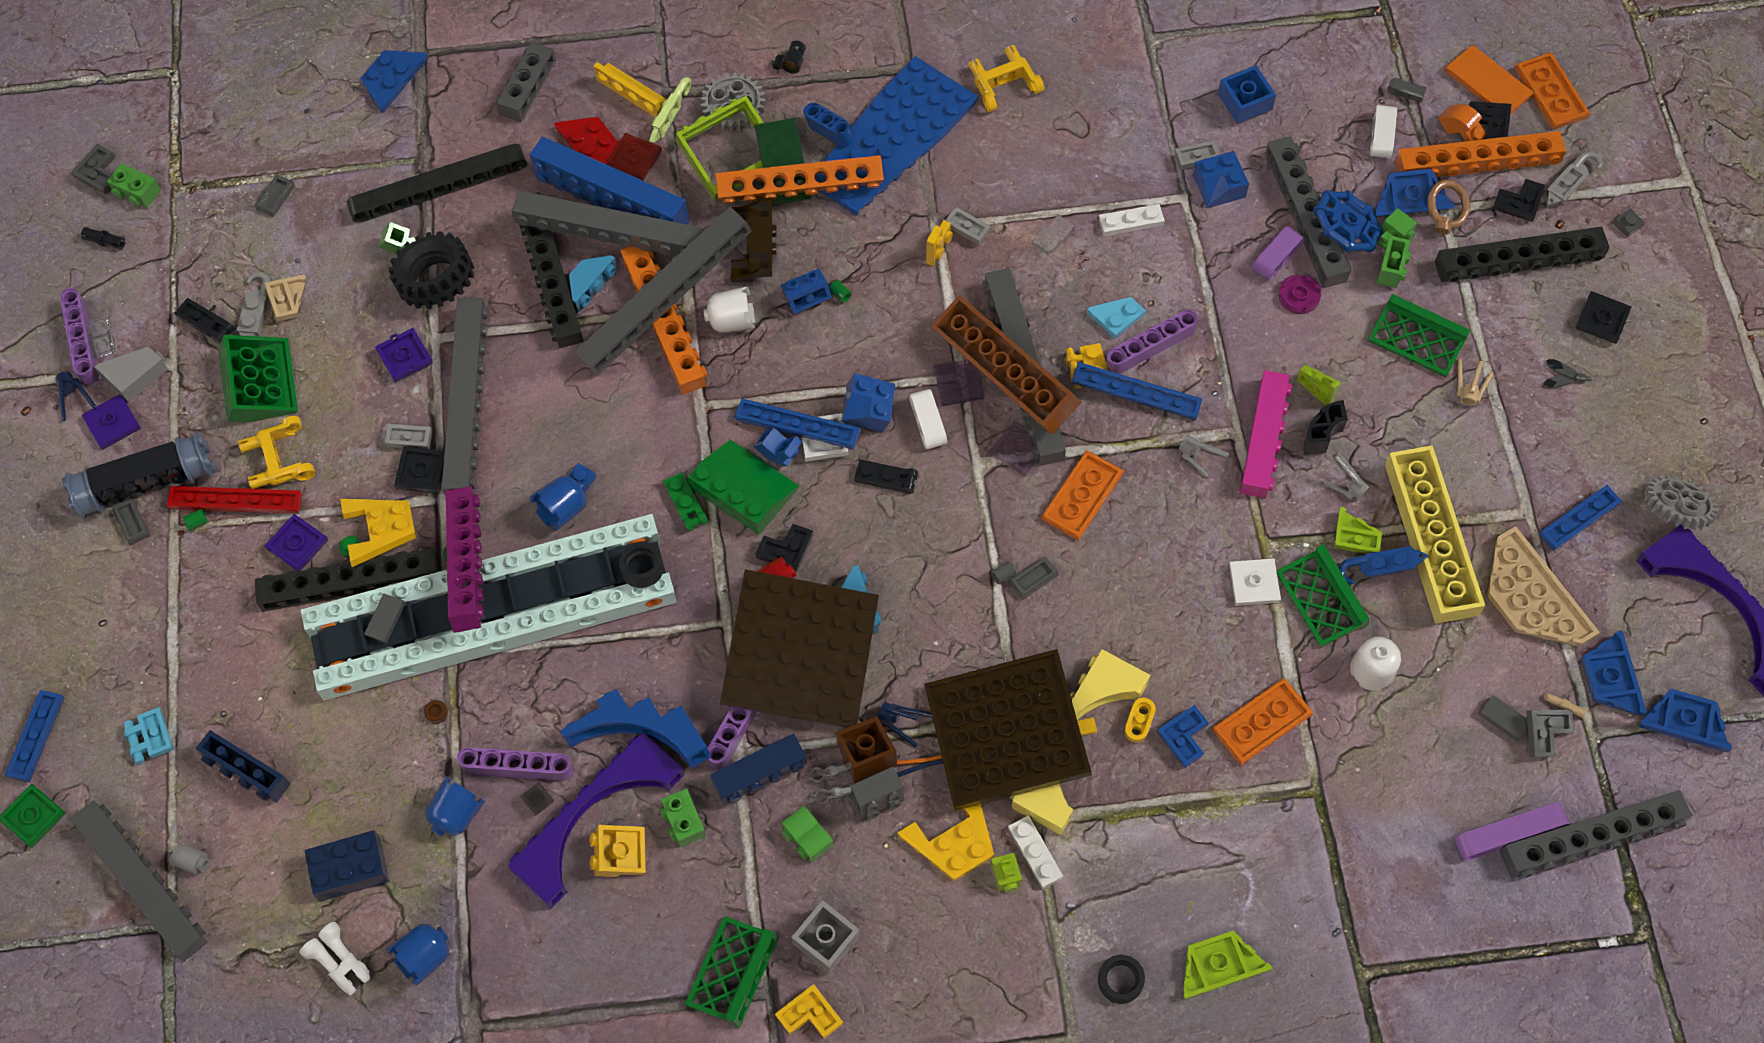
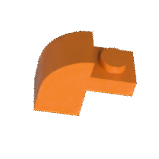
[1438,104,1487,141]

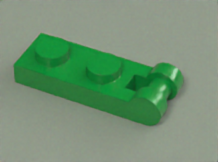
[663,472,708,532]

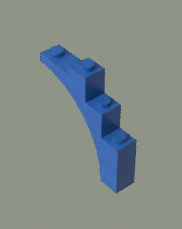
[560,689,712,769]

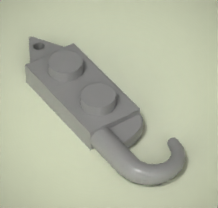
[1545,151,1603,207]
[237,272,271,336]

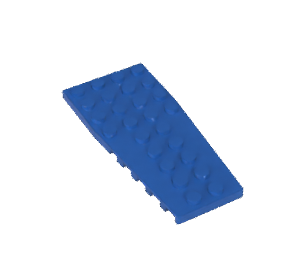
[814,56,978,216]

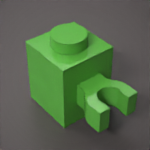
[1378,208,1417,249]
[378,222,416,255]

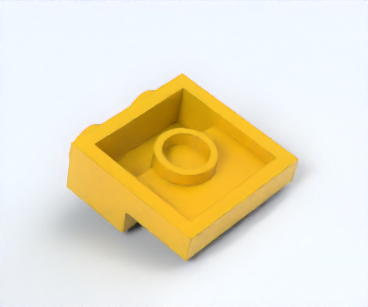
[589,825,646,877]

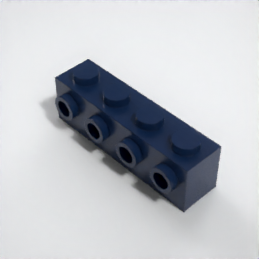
[195,730,291,803]
[710,733,807,805]

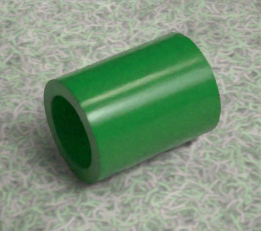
[829,280,852,303]
[183,509,208,531]

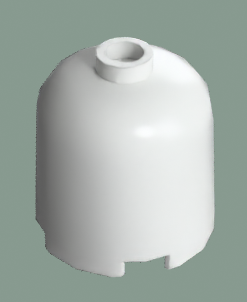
[704,287,755,333]
[1350,637,1401,691]

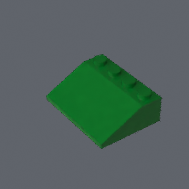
[218,335,298,422]
[688,439,799,535]

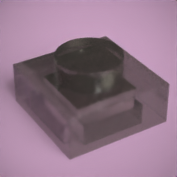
[520,782,554,816]

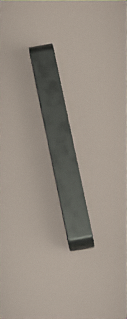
[346,144,527,223]

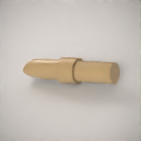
[1544,693,1587,719]

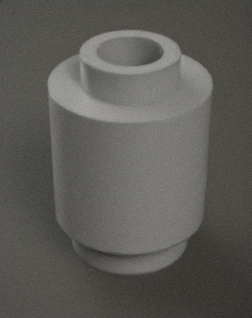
[171,844,209,875]

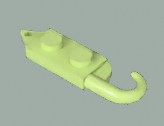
[649,77,691,143]

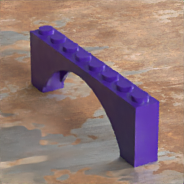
[1636,525,1764,696]
[508,733,685,910]

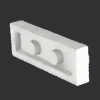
[1099,204,1165,236]
[1008,815,1063,889]

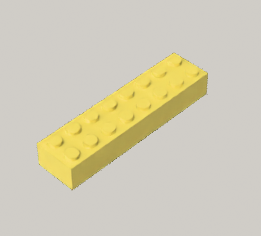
[1385,445,1485,624]

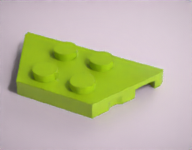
[1183,931,1272,1001]

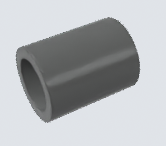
[991,561,1016,584]

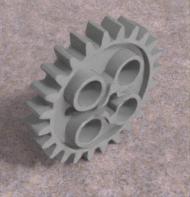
[700,72,766,132]
[1644,475,1719,530]

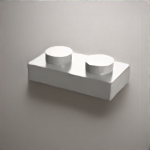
[1174,140,1220,170]
[945,207,991,245]
[384,424,433,449]

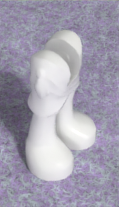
[300,922,370,996]

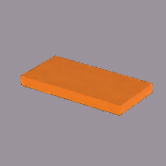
[1445,44,1534,115]
[1514,52,1591,130]
[1041,450,1124,541]
[1212,678,1313,766]

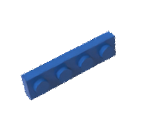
[1539,485,1622,551]
[5,690,64,783]

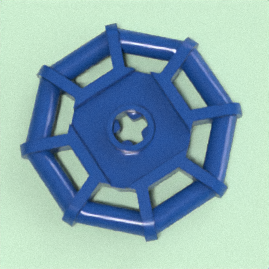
[1314,190,1383,253]

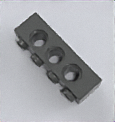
[496,42,556,122]

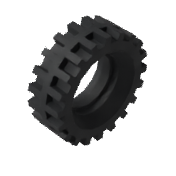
[388,231,475,309]

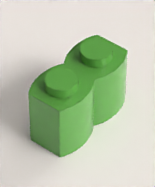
[781,806,834,863]

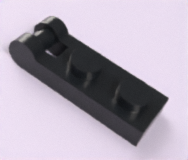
[174,298,235,344]
[854,459,919,494]

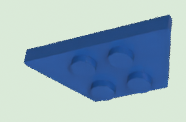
[360,50,429,113]
[1374,169,1455,217]
[1581,631,1647,716]
[1639,689,1732,753]

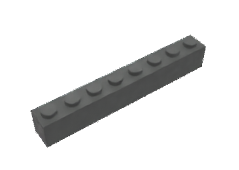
[70,800,208,962]

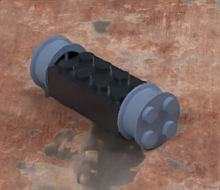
[62,431,217,519]

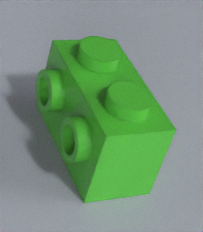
[107,163,161,208]
[1376,235,1411,288]
[659,788,706,848]

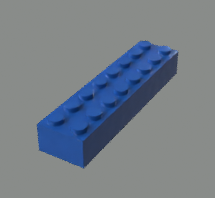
[530,136,689,225]

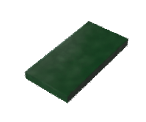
[754,118,811,206]

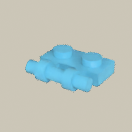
[123,707,174,765]

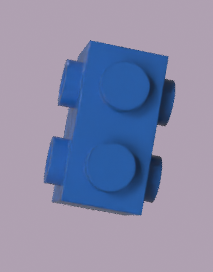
[780,268,832,314]

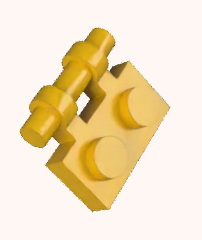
[1065,343,1108,389]

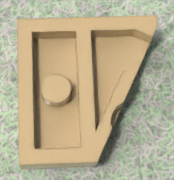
[265,274,306,322]

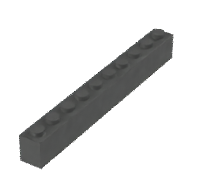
[511,190,705,256]
[575,207,752,376]
[982,268,1066,466]
[442,298,489,497]

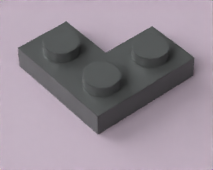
[71,144,115,195]
[1526,710,1574,757]

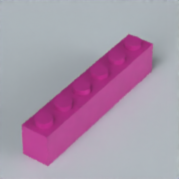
[1240,370,1292,498]

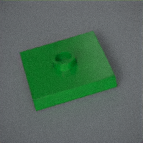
[0,783,66,848]

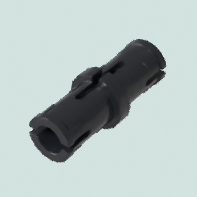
[81,227,126,250]

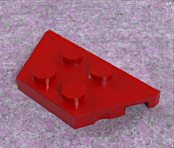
[554,116,621,166]

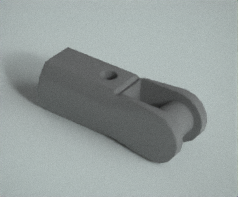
[1387,78,1426,102]

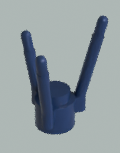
[55,372,97,421]
[878,702,932,747]

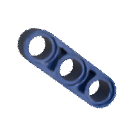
[803,103,854,147]

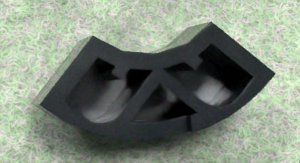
[1304,400,1348,455]

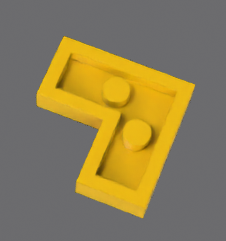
[926,220,953,266]
[775,984,843,1039]

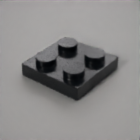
[1575,291,1632,344]
[394,447,445,494]

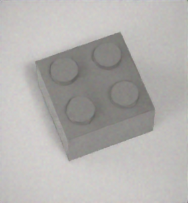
[791,900,860,974]

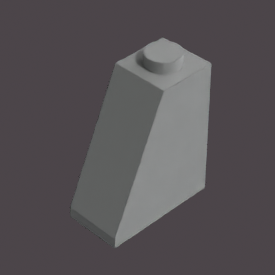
[95,347,168,402]

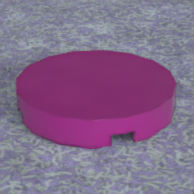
[1278,275,1321,314]

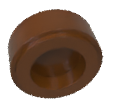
[424,700,448,724]

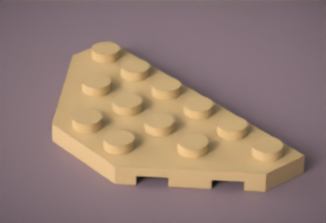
[1487,526,1600,647]

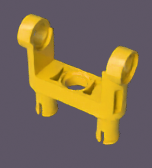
[968,45,1045,113]
[238,416,316,489]

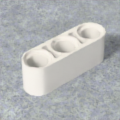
[1370,105,1397,159]
[909,389,947,450]

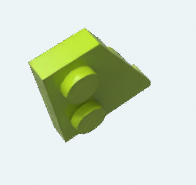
[1334,507,1382,554]

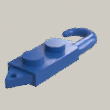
[1339,546,1429,584]

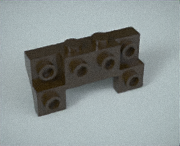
[731,199,777,282]

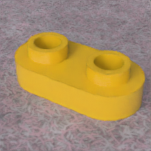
[1124,698,1156,743]

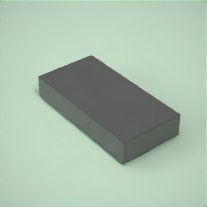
[255,175,295,217]
[112,498,151,546]
[1009,557,1059,600]
[364,593,406,644]
[1479,695,1528,742]

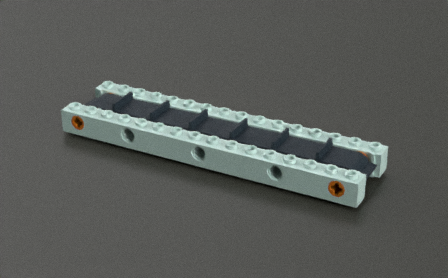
[301,514,677,701]

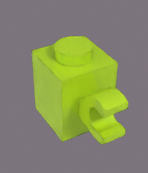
[991,853,1022,893]

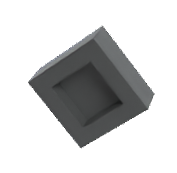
[1613,208,1645,238]

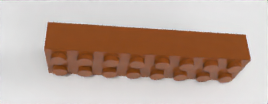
[931,294,1082,435]

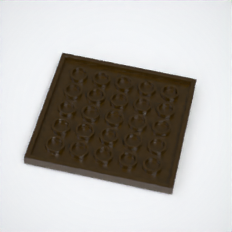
[720,569,879,728]
[924,649,1092,811]

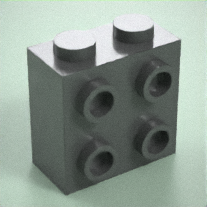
[848,767,904,820]

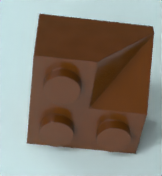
[835,716,897,784]

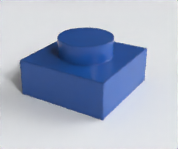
[568,463,597,493]

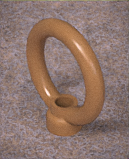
[1427,180,1470,235]

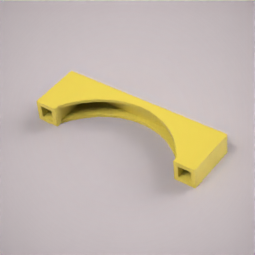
[1010,649,1151,835]

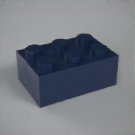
[304,830,390,902]

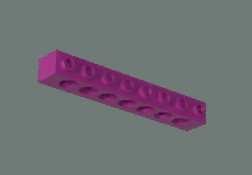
[445,486,485,633]

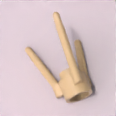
[1456,358,1493,406]

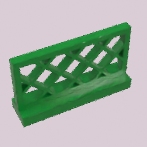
[1368,294,1471,378]
[1276,544,1370,648]
[685,916,779,1028]

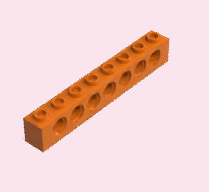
[1395,131,1566,177]
[715,155,884,204]
[620,246,708,395]

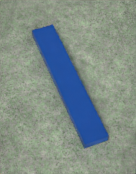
[1072,362,1202,420]
[734,398,861,450]

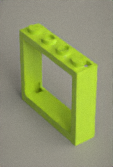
[675,96,764,201]

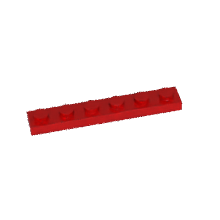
[167,486,303,514]

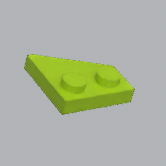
[1296,365,1341,406]

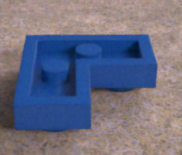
[1157,705,1208,769]

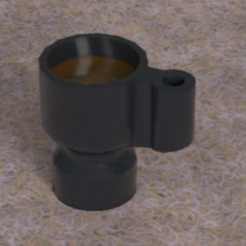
[772,41,806,74]

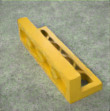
[593,62,666,117]

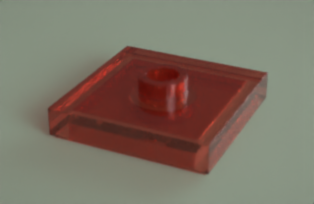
[606,133,662,181]

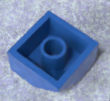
[1218,65,1276,124]
[1193,151,1249,208]
[841,373,895,432]

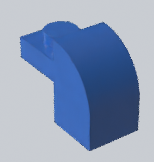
[753,427,802,466]

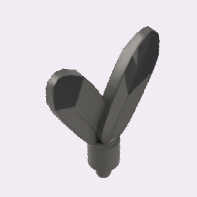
[1544,359,1592,389]

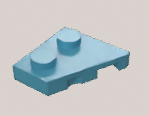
[1087,297,1146,339]

